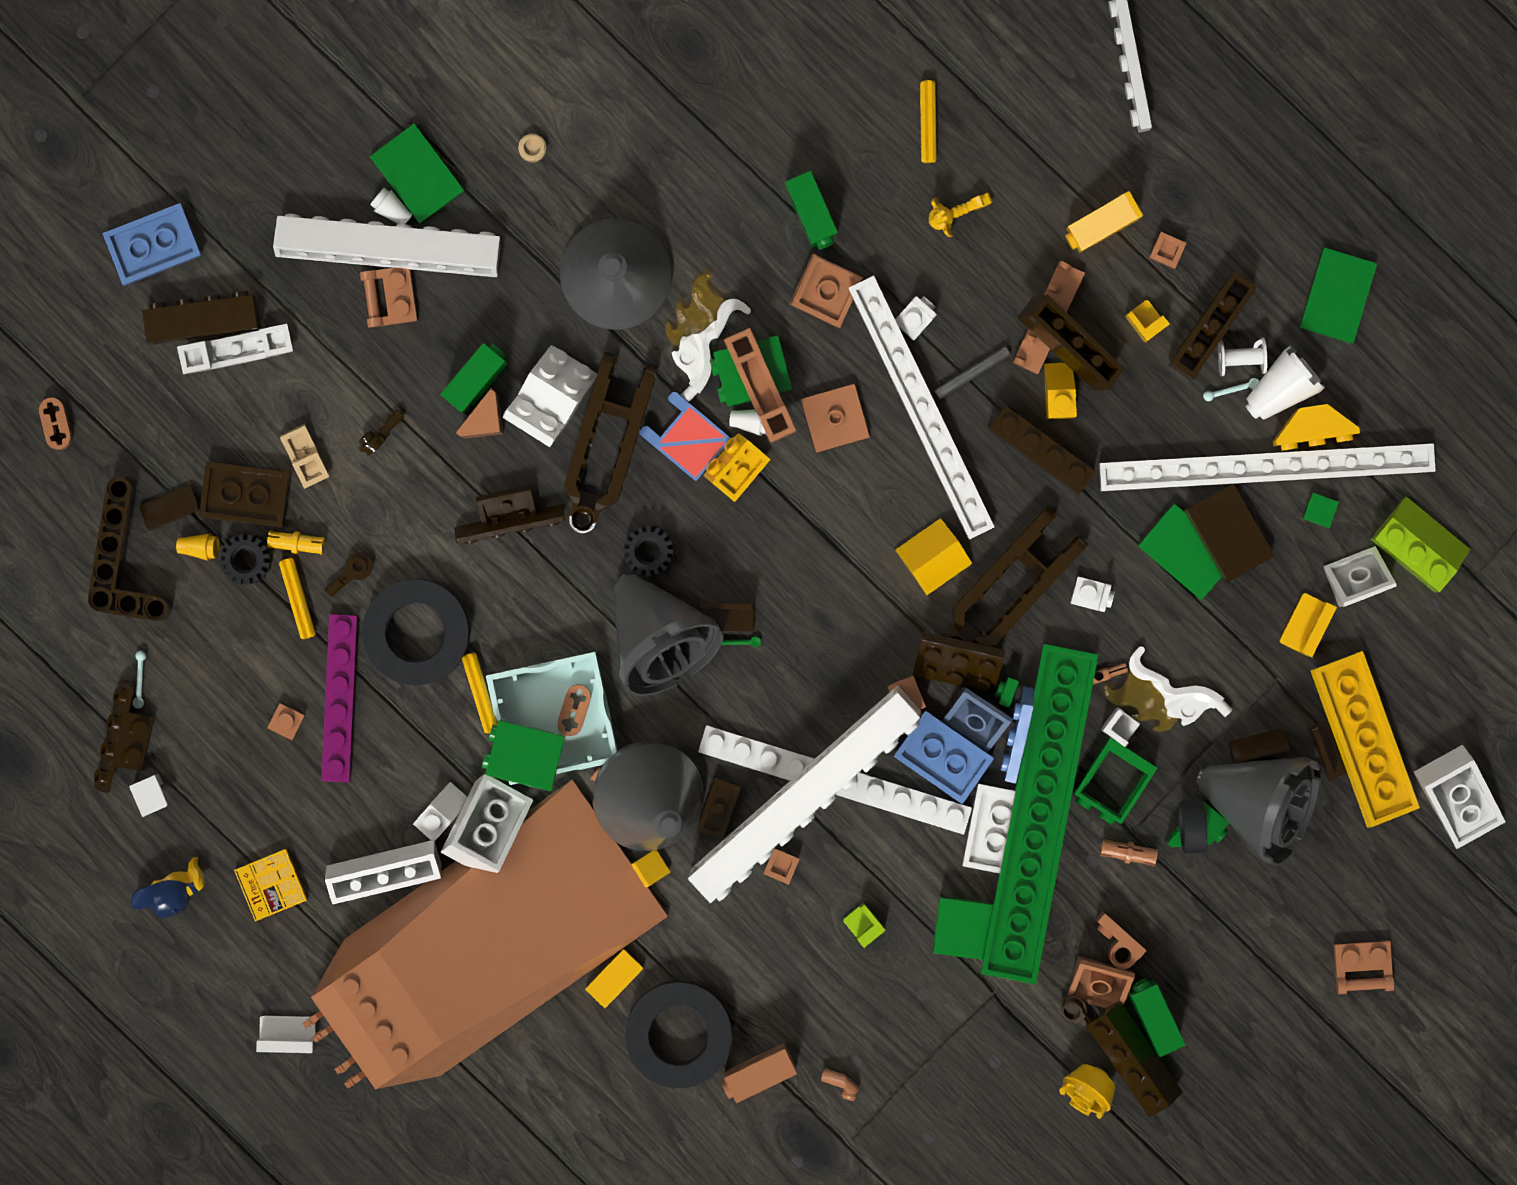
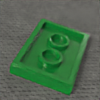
[370,124,464,224]
[1299,248,1377,344]
[1138,504,1222,600]

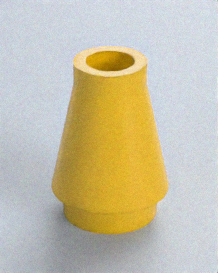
[176,533,220,561]

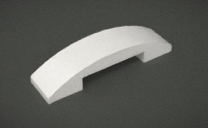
[177,324,293,374]

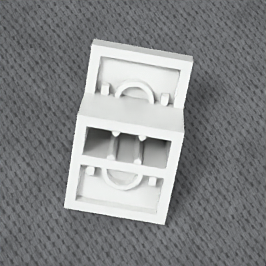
[503,345,597,447]

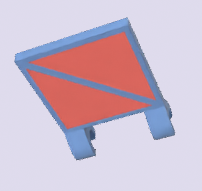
[639,392,730,481]

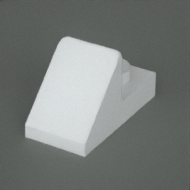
[413,782,467,841]

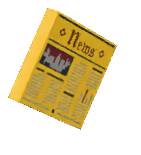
[234,848,308,922]

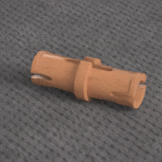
[1100,838,1158,867]

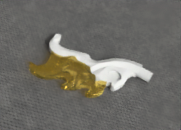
[665,274,751,402]
[1104,646,1233,732]

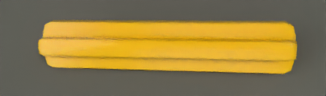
[920,80,936,163]
[279,558,315,639]
[462,653,498,734]

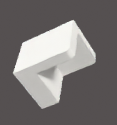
[1100,707,1140,747]
[129,774,168,817]

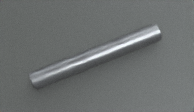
[934,346,1011,399]

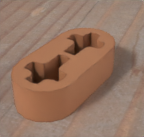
[39,398,73,450]
[558,684,591,736]

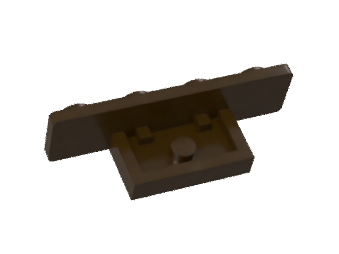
[455,485,565,544]
[94,681,154,793]

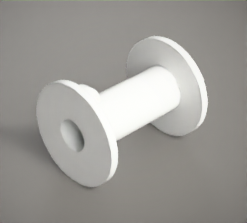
[1218,338,1267,376]

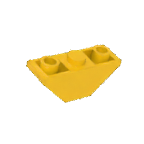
[1273,404,1360,451]

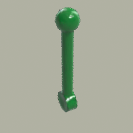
[722,636,761,648]

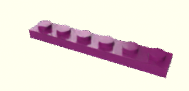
[321,614,358,782]

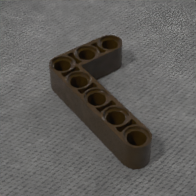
[88,477,172,621]

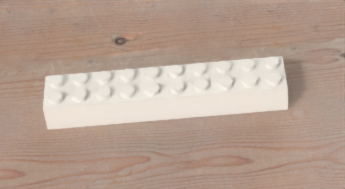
[688,685,920,903]

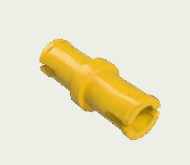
[267,530,326,555]

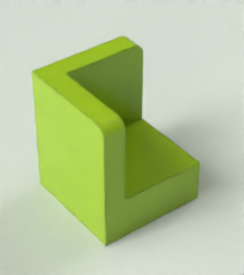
[843,902,886,948]

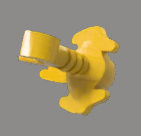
[928,193,993,237]

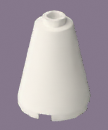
[1246,345,1325,420]

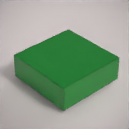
[1302,493,1339,528]

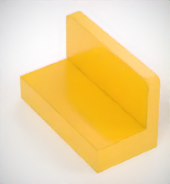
[1279,593,1337,657]

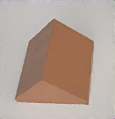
[456,389,503,439]
[1067,956,1135,1008]

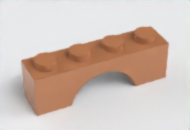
[724,328,796,444]

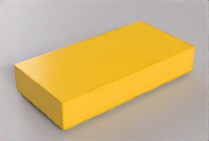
[585,949,644,1008]

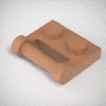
[360,267,418,328]
[1333,940,1394,994]

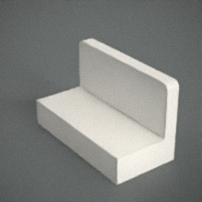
[256,1015,316,1053]

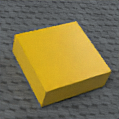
[631,850,670,888]

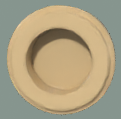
[518,134,547,163]

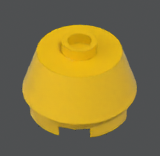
[1059,1064,1116,1119]

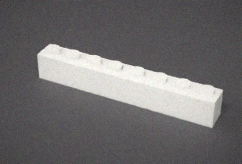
[273,214,501,277]

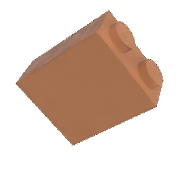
[722,1042,797,1103]

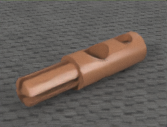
[1093,663,1128,685]

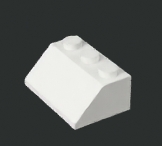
[441,773,533,873]

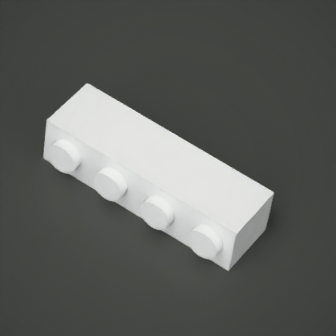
[325,840,442,904]

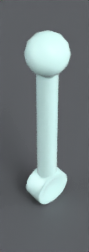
[1203,378,1259,401]
[133,650,146,708]

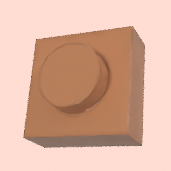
[1149,232,1186,269]
[268,703,306,740]
[763,848,800,885]

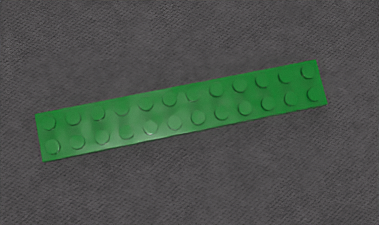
[980,644,1098,985]

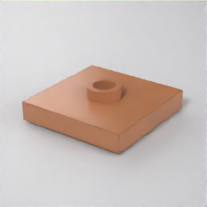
[789,254,863,328]
[801,384,870,453]

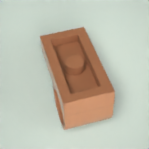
[1095,911,1146,969]

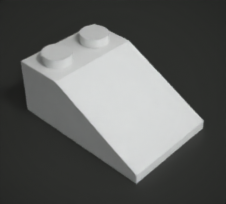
[1414,745,1505,849]

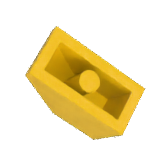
[1044,363,1077,419]

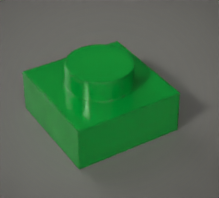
[995,677,1019,708]

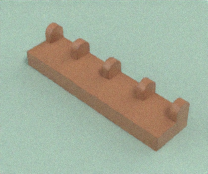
[1013,261,1085,375]

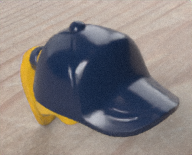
[131,857,205,918]

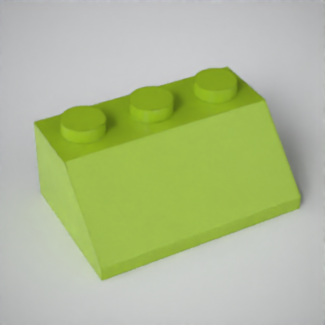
[1370,496,1471,592]

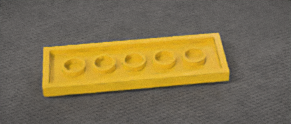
[1310,651,1420,828]

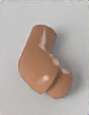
[821,1068,859,1101]

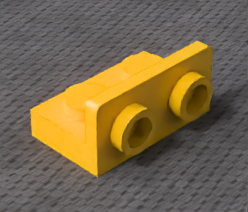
[703,433,771,502]

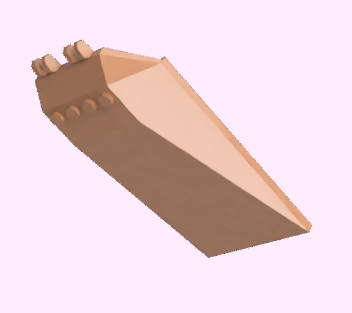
[302,779,668,1089]

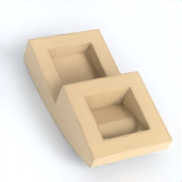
[280,424,329,489]

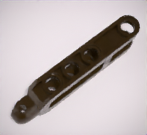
[564,352,658,534]
[946,506,1089,646]

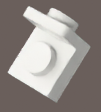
[895,296,937,341]
[1070,577,1115,612]

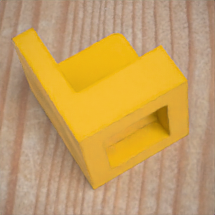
[1125,300,1169,342]

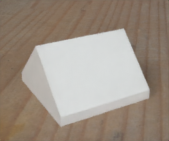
[1324,546,1396,607]

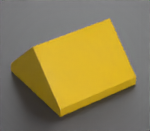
[895,518,972,595]

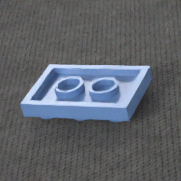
[102,203,202,286]
[894,711,994,804]

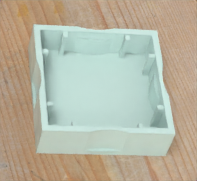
[486,651,618,785]

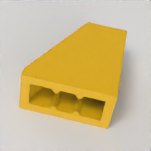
[1065,191,1143,253]

